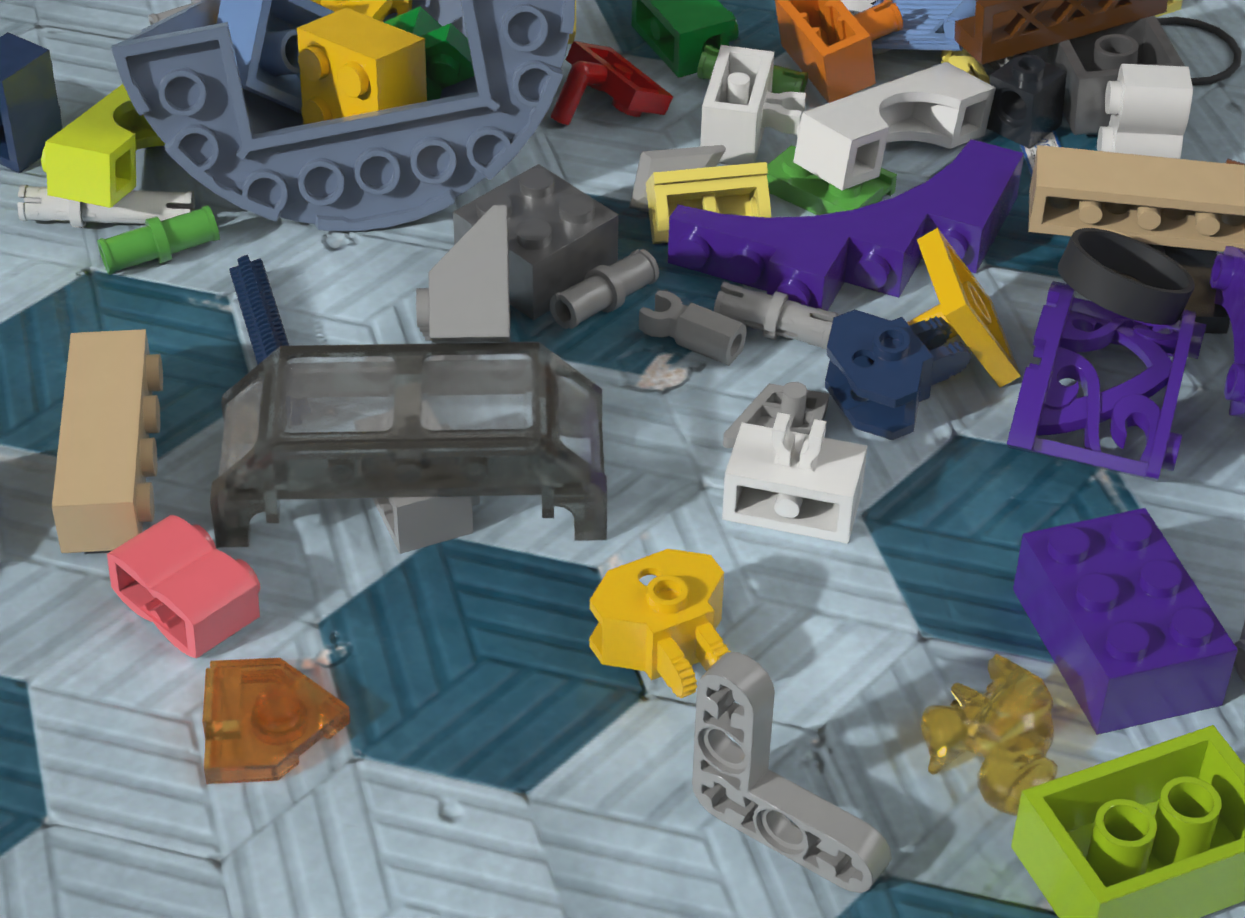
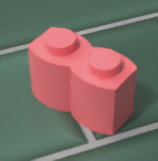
[107,515,260,658]

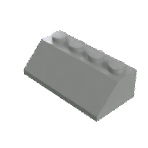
[416,205,511,355]

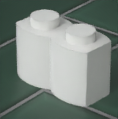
[1097,64,1193,159]

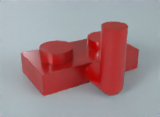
[550,41,674,125]

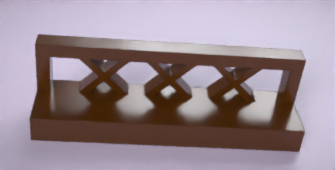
[954,0,1168,65]

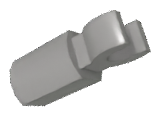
[639,290,746,366]

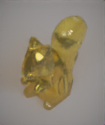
[921,654,1058,816]

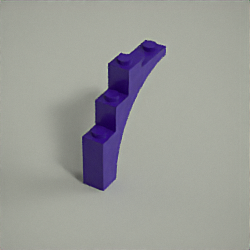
[668,139,1024,311]

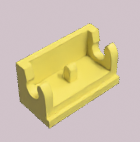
[646,162,771,244]

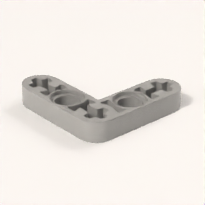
[692,652,892,893]

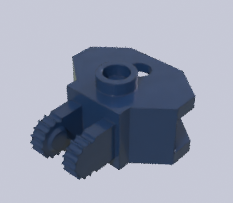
[825,309,972,441]

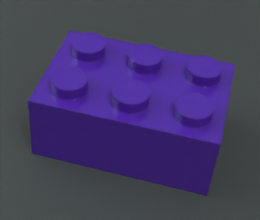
[1013,508,1238,735]

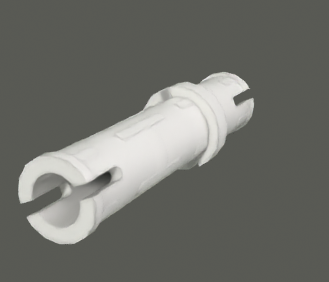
[18,185,195,228]

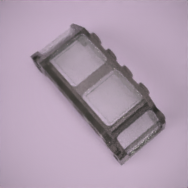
[210,342,607,548]

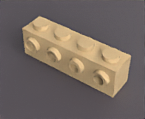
[1028,145,1245,252]
[52,329,163,553]

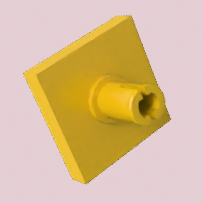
[907,228,1021,388]

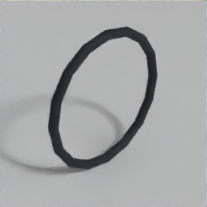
[1157,17,1242,86]

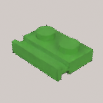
[767,145,897,215]

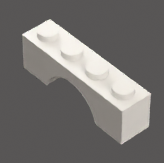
[793,62,996,190]

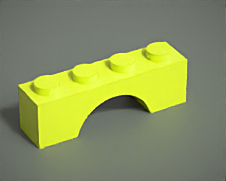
[41,84,165,208]

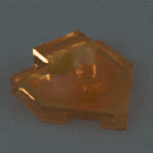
[202,658,351,784]

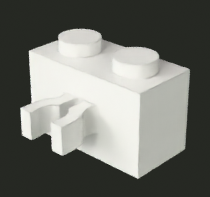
[700,45,806,166]
[722,412,868,544]

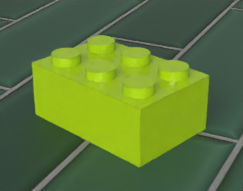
[1011,725,1245,918]

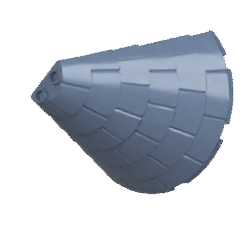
[111,0,575,231]

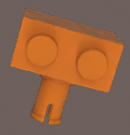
[775,0,903,103]

